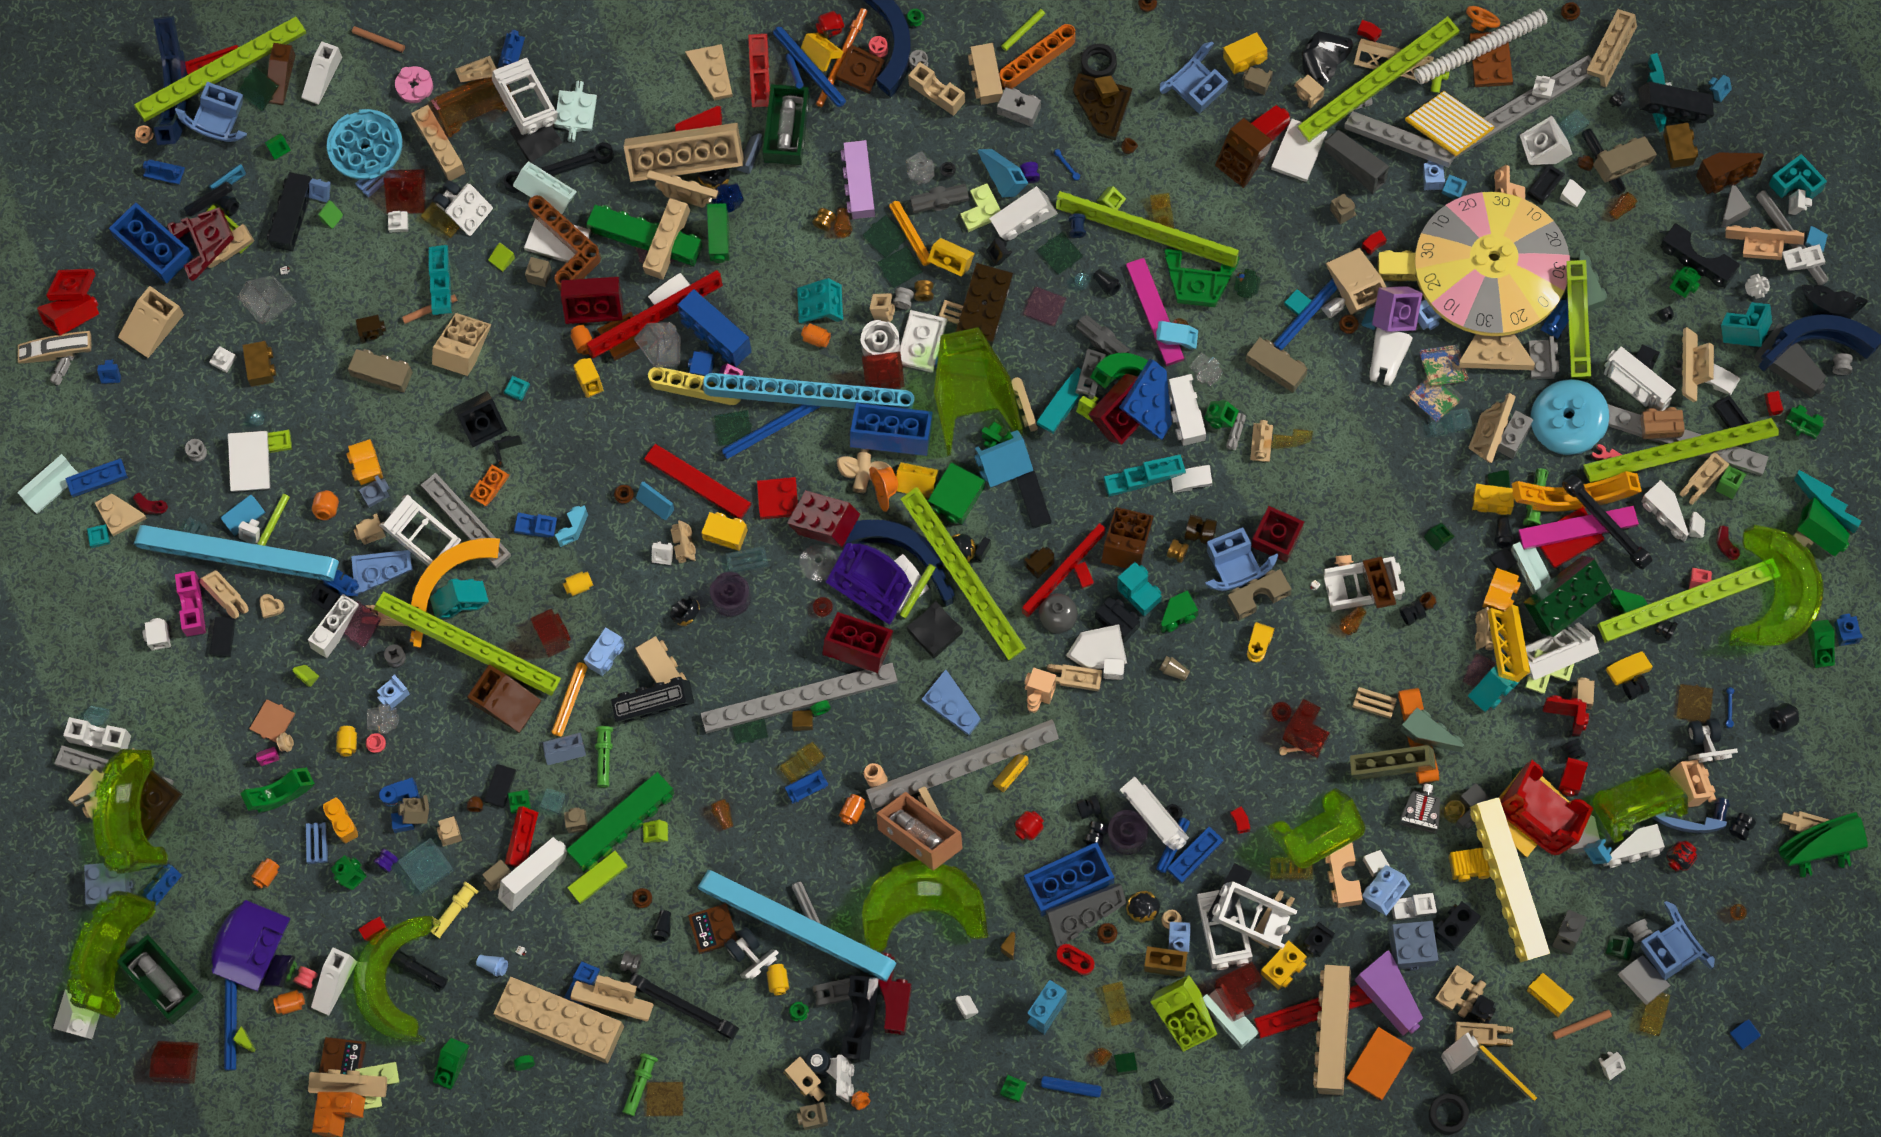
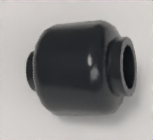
[1769,703,1799,732]

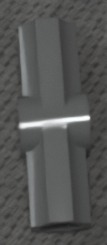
[910,184,969,214]
[1076,315,1130,355]

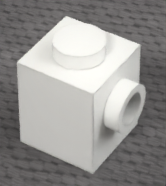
[143,618,171,651]

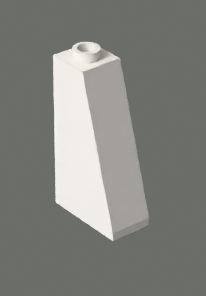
[498,837,567,911]

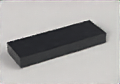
[1016,469,1051,529]
[1207,863,1252,926]

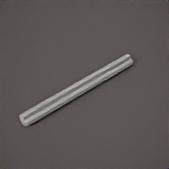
[1756,190,1828,285]

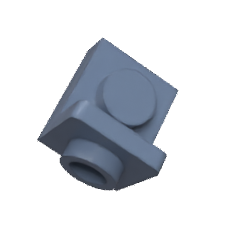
[359,475,390,508]

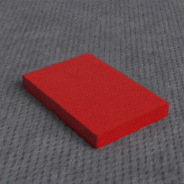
[1539,507,1605,569]

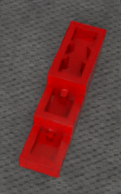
[748,34,770,108]

